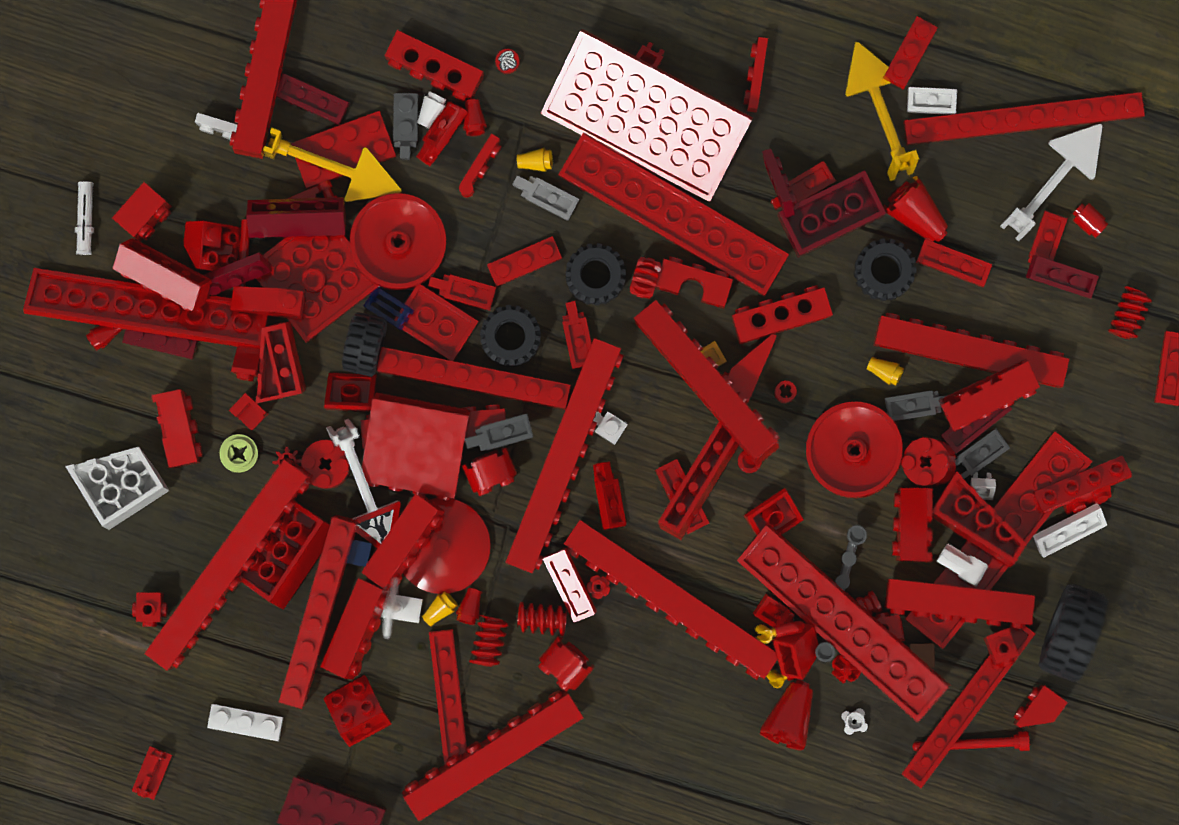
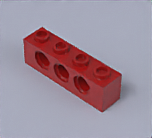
[385,30,484,101]
[731,285,833,344]

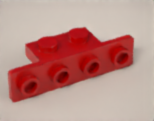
[1034,456,1132,515]

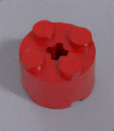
[901,437,956,487]
[301,440,351,489]
[462,447,517,496]
[538,636,595,691]

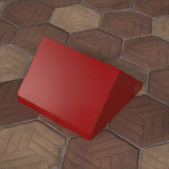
[324,373,376,412]
[743,488,804,536]

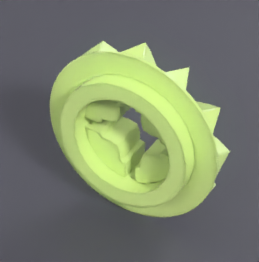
[220,434,258,473]

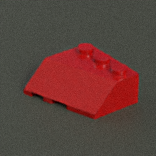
[892,488,932,562]

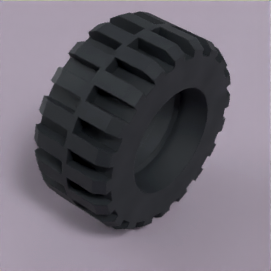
[1039,584,1108,682]

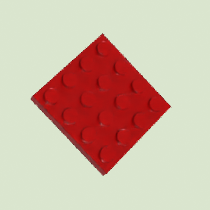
[256,235,380,343]

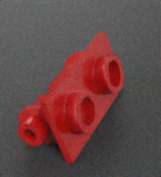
[132,746,172,800]

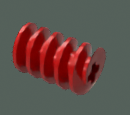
[1108,286,1152,340]
[517,602,567,636]
[469,615,509,667]

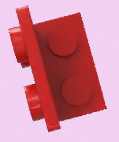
[324,676,391,747]

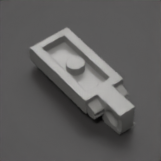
[513,176,579,221]

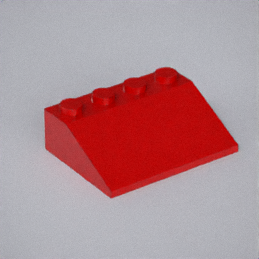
[239,503,330,610]

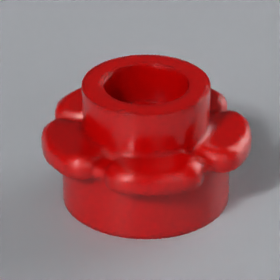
[587,575,610,599]

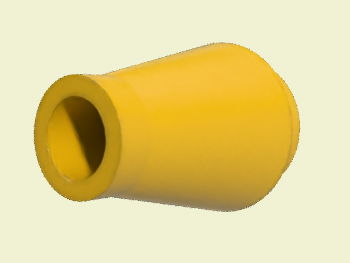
[517,148,553,172]
[867,357,904,386]
[422,591,458,627]

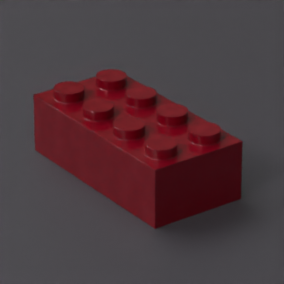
[777,171,886,258]
[277,775,387,825]

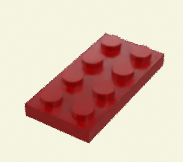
[291,111,396,189]

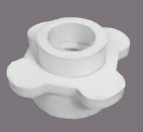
[841,708,868,735]

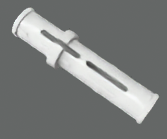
[75,182,94,255]

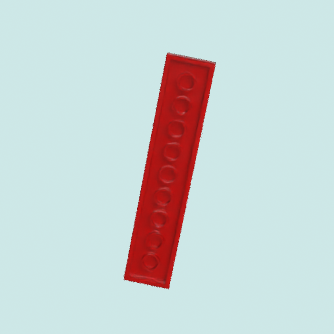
[558,134,789,296]
[23,268,269,349]
[905,431,1093,649]
[737,524,950,722]

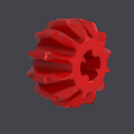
[630,257,661,299]

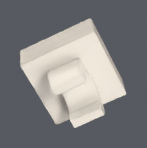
[970,472,996,500]

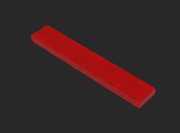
[429,629,467,765]

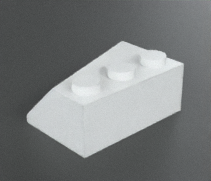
[65,447,169,530]

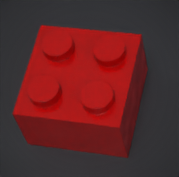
[112,182,172,242]

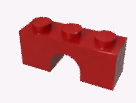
[655,257,733,309]

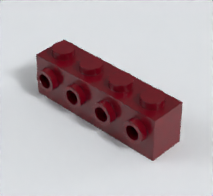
[246,197,346,238]

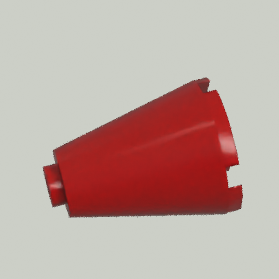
[883,176,948,242]
[760,680,813,750]

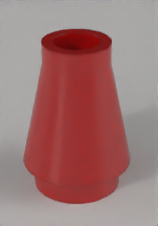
[463,99,487,136]
[86,325,123,351]
[456,588,482,625]

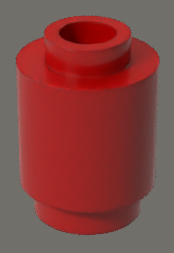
[1072,203,1108,238]

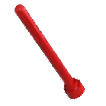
[912,731,1029,751]

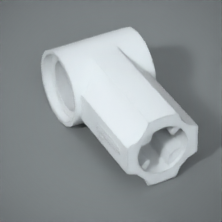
[937,544,989,587]

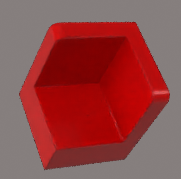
[229,393,268,430]

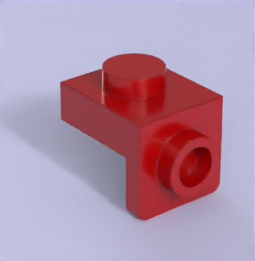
[753,594,794,628]

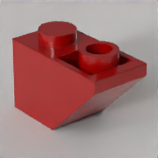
[231,346,260,382]
[1013,685,1068,727]

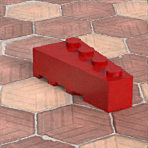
[932,472,1027,567]

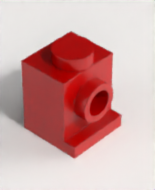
[984,628,1019,667]

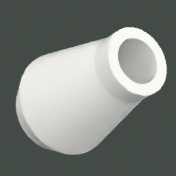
[417,91,446,129]

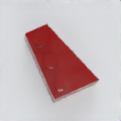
[255,321,307,404]
[152,390,203,468]

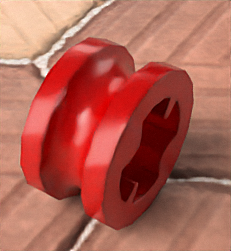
[774,381,797,403]

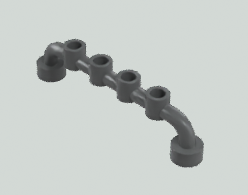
[815,525,867,662]

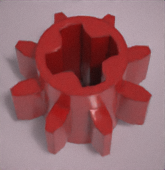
[272,447,301,466]
[831,654,861,684]

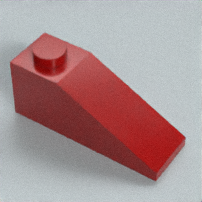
[230,286,305,320]
[724,334,777,402]

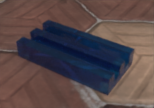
[363,287,414,330]

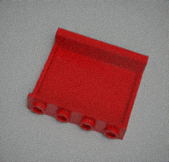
[362,393,471,500]

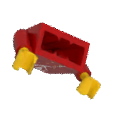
[755,621,819,689]

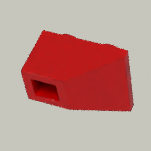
[184,221,241,271]

